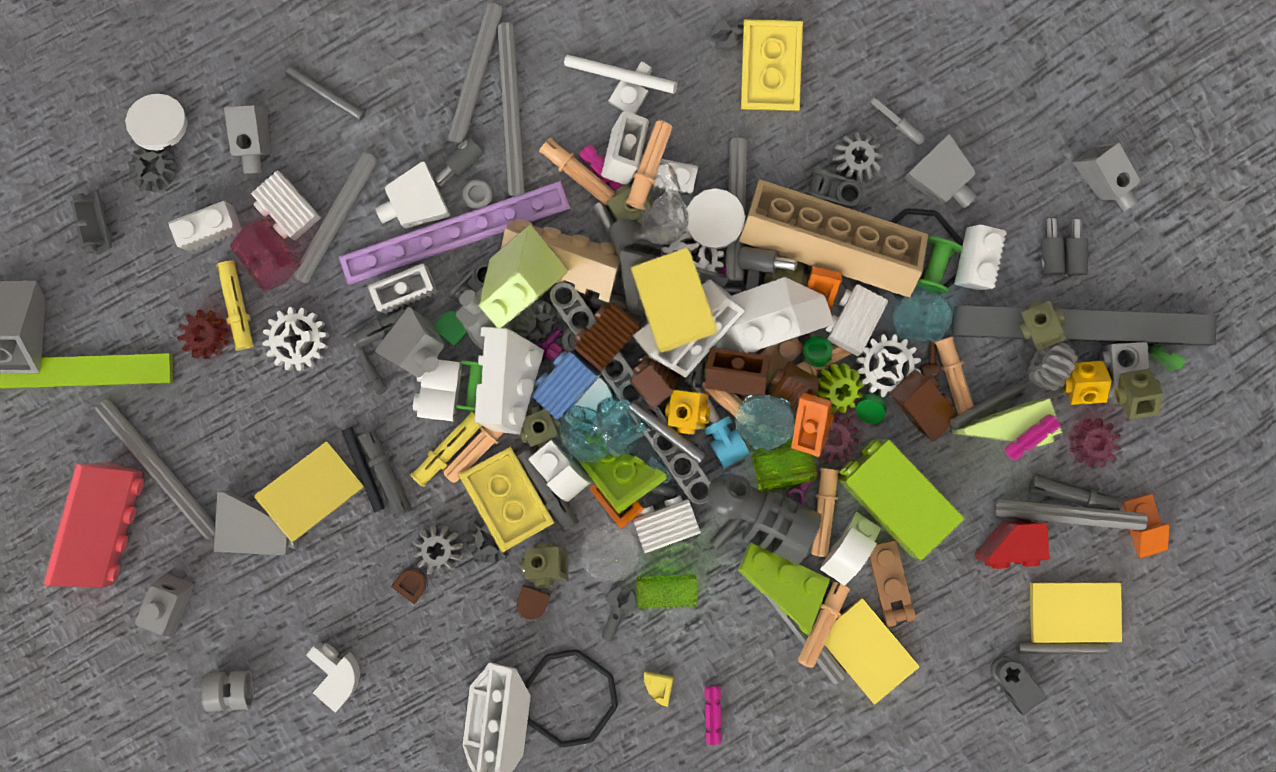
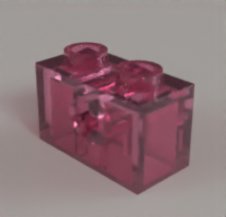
[229,218,300,293]

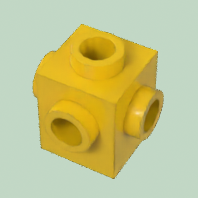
[1061,361,1112,405]
[665,390,711,434]

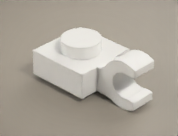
[608,61,652,115]

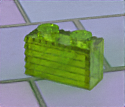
[751,440,817,492]
[637,575,698,610]

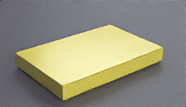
[740,19,803,111]
[631,247,718,353]
[254,441,364,543]
[459,446,554,553]
[1030,582,1122,643]
[824,598,920,705]

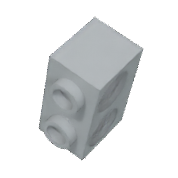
[1099,342,1149,404]

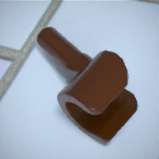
[920,339,940,378]

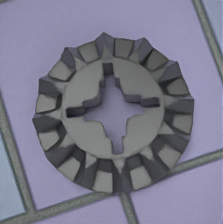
[128,147,176,191]
[514,300,558,344]
[467,517,513,563]

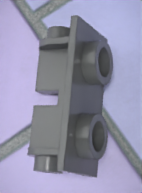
[70,190,112,255]

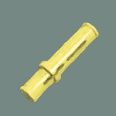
[216,260,254,351]
[410,411,482,487]

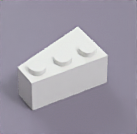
[633,280,745,378]
[475,327,544,434]

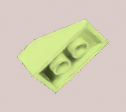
[951,399,1062,447]

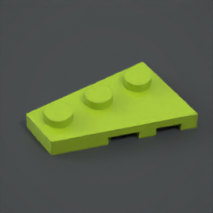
[568,431,667,514]
[738,543,830,634]

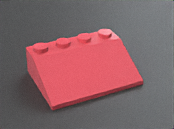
[43,462,144,588]

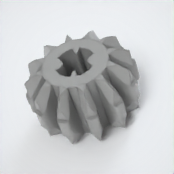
[832,132,883,183]
[1027,342,1077,391]
[412,525,463,575]

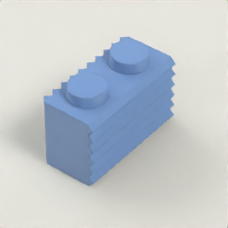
[532,350,602,420]

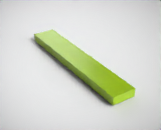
[0,353,173,389]

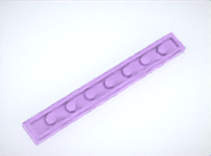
[339,181,570,285]

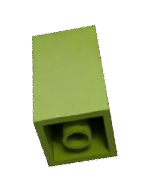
[838,439,965,561]

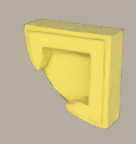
[644,670,673,707]

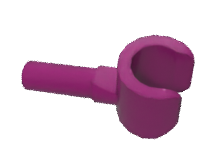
[537,328,562,363]
[787,469,820,504]

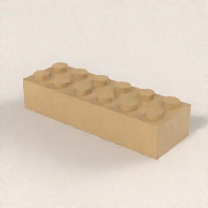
[739,179,928,297]

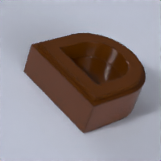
[391,568,427,604]
[517,585,551,620]

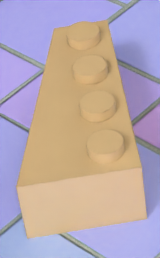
[501,219,621,302]

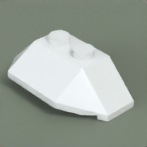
[716,277,834,353]
[463,663,531,772]

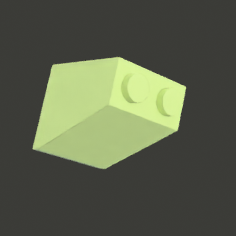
[479,224,569,329]

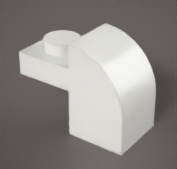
[528,439,592,502]
[820,512,881,586]
[306,642,360,713]

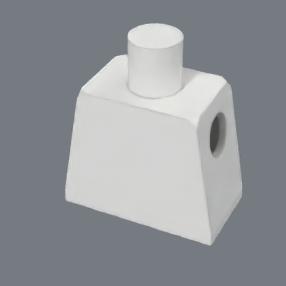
[375,161,451,228]

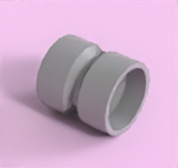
[202,670,254,712]

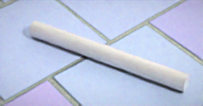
[564,54,677,94]

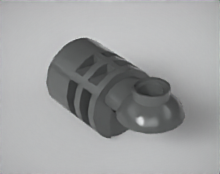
[708,474,822,565]

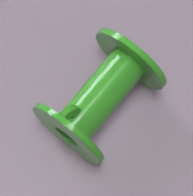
[916,236,963,294]
[455,361,483,410]

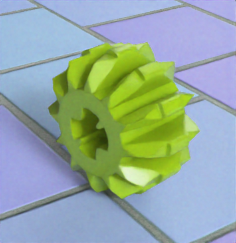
[815,363,864,413]

